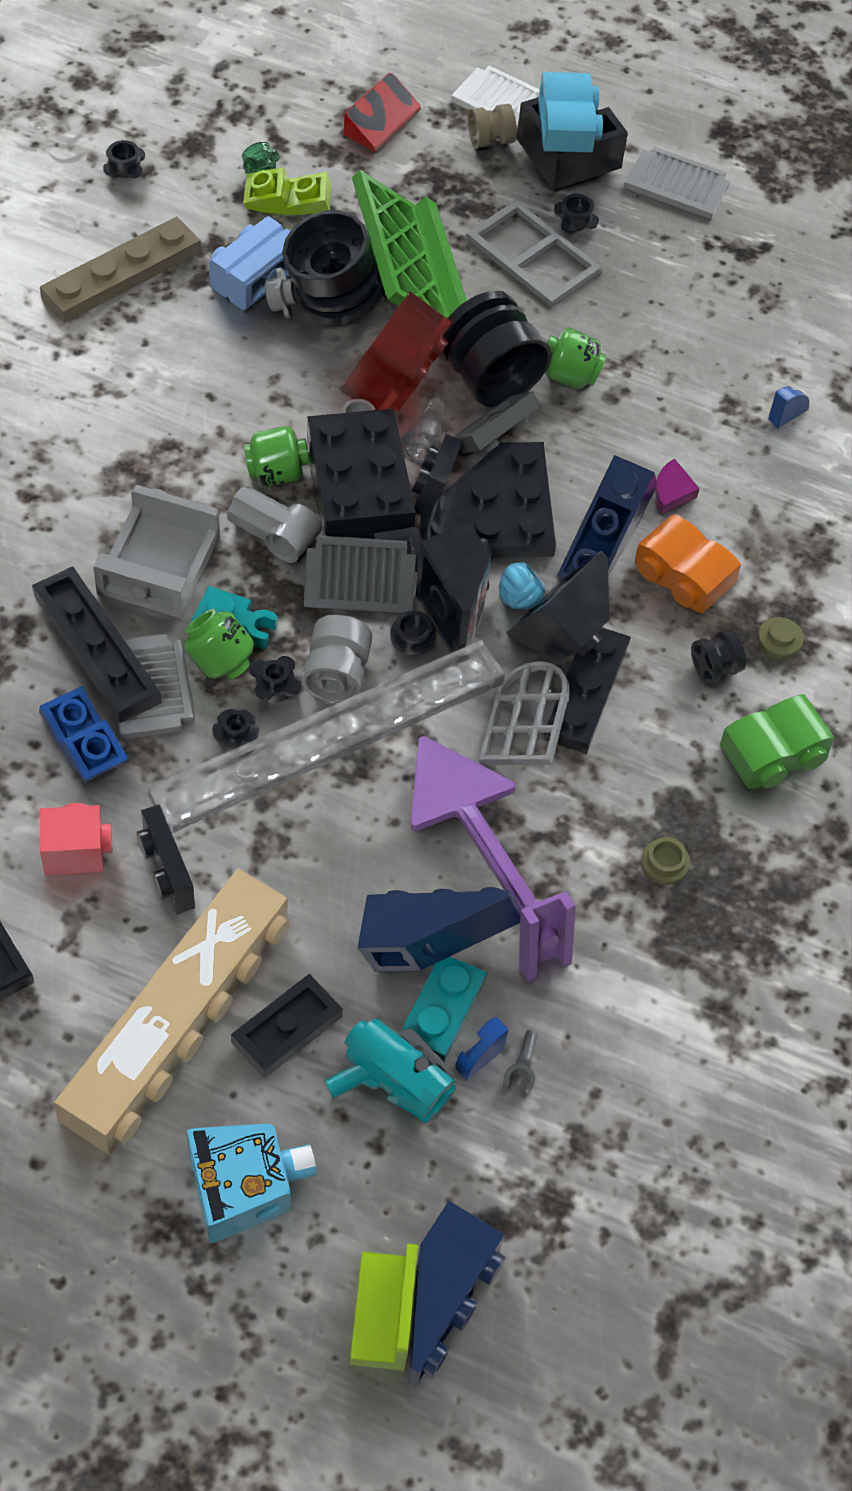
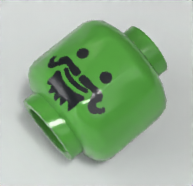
[545,327,606,390]
[244,426,310,487]
[184,609,254,680]

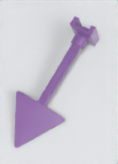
[411,736,576,982]

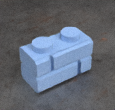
[209,216,290,311]

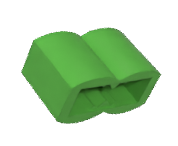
[720,694,834,789]

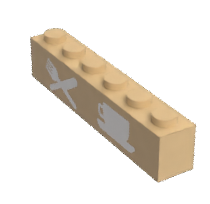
[54,868,290,1155]

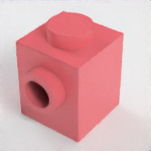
[40,803,113,875]

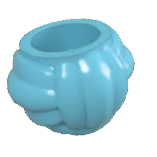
[498,562,546,610]

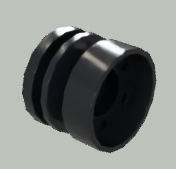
[282,210,384,325]
[438,291,552,407]

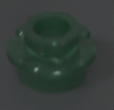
[241,142,280,175]

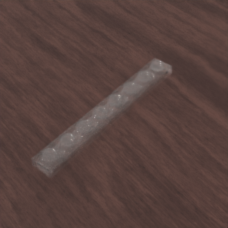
[148,640,505,833]

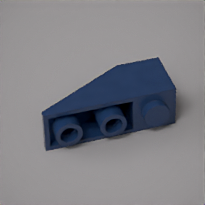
[557,455,658,578]
[357,887,521,971]
[409,1201,506,1388]

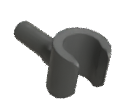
[503,1030,538,1097]

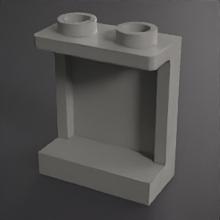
[93,485,220,619]

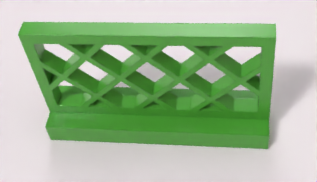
[352,170,467,344]

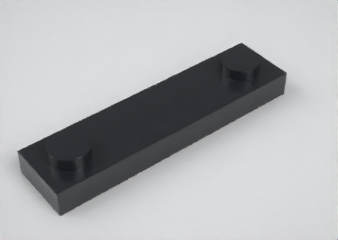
[32,566,162,723]

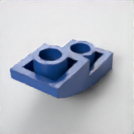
[39,686,128,783]

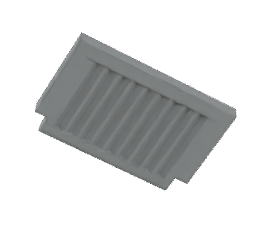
[624,147,730,219]
[118,634,195,739]

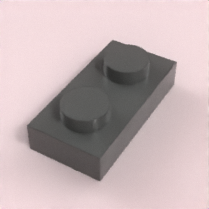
[454,391,541,456]

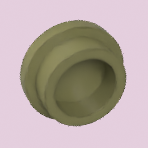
[758,617,804,661]
[641,837,690,885]

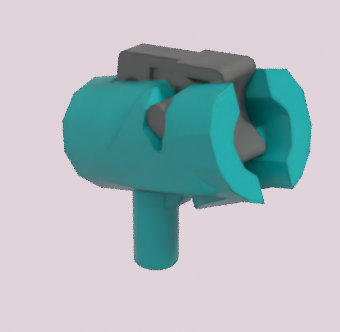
[324,1018,457,1123]

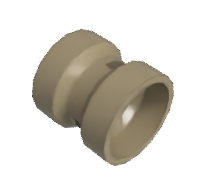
[468,103,517,149]

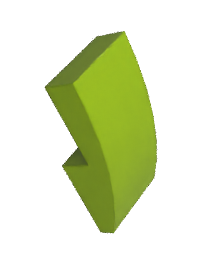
[243,167,332,215]

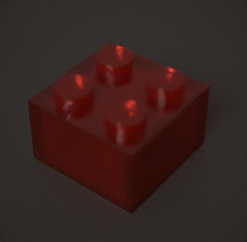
[340,291,452,412]

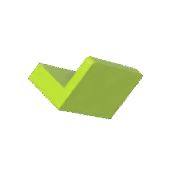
[350,1243,418,1371]

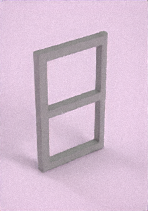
[466,200,603,307]

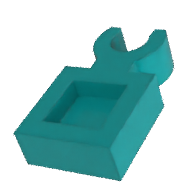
[191,586,278,649]

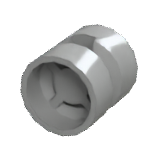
[302,615,373,703]

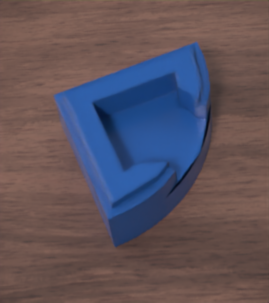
[768,386,810,428]
[455,1017,509,1081]

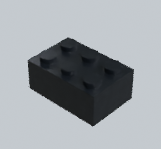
[307,408,416,539]

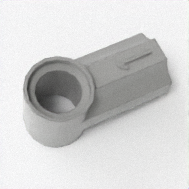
[227,487,323,563]

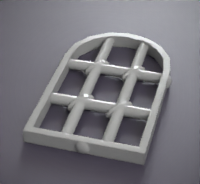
[479,661,569,765]

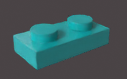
[401,956,487,1063]

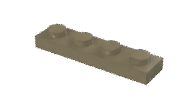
[40,216,201,323]

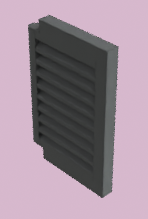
[304,535,416,613]

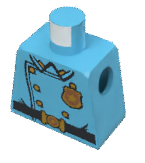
[187,1123,317,1243]

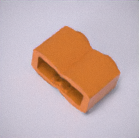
[634,514,741,614]

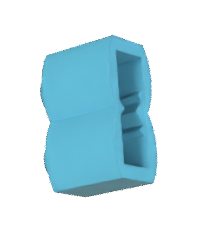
[538,72,603,152]

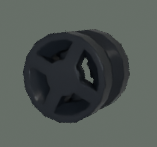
[691,629,746,684]

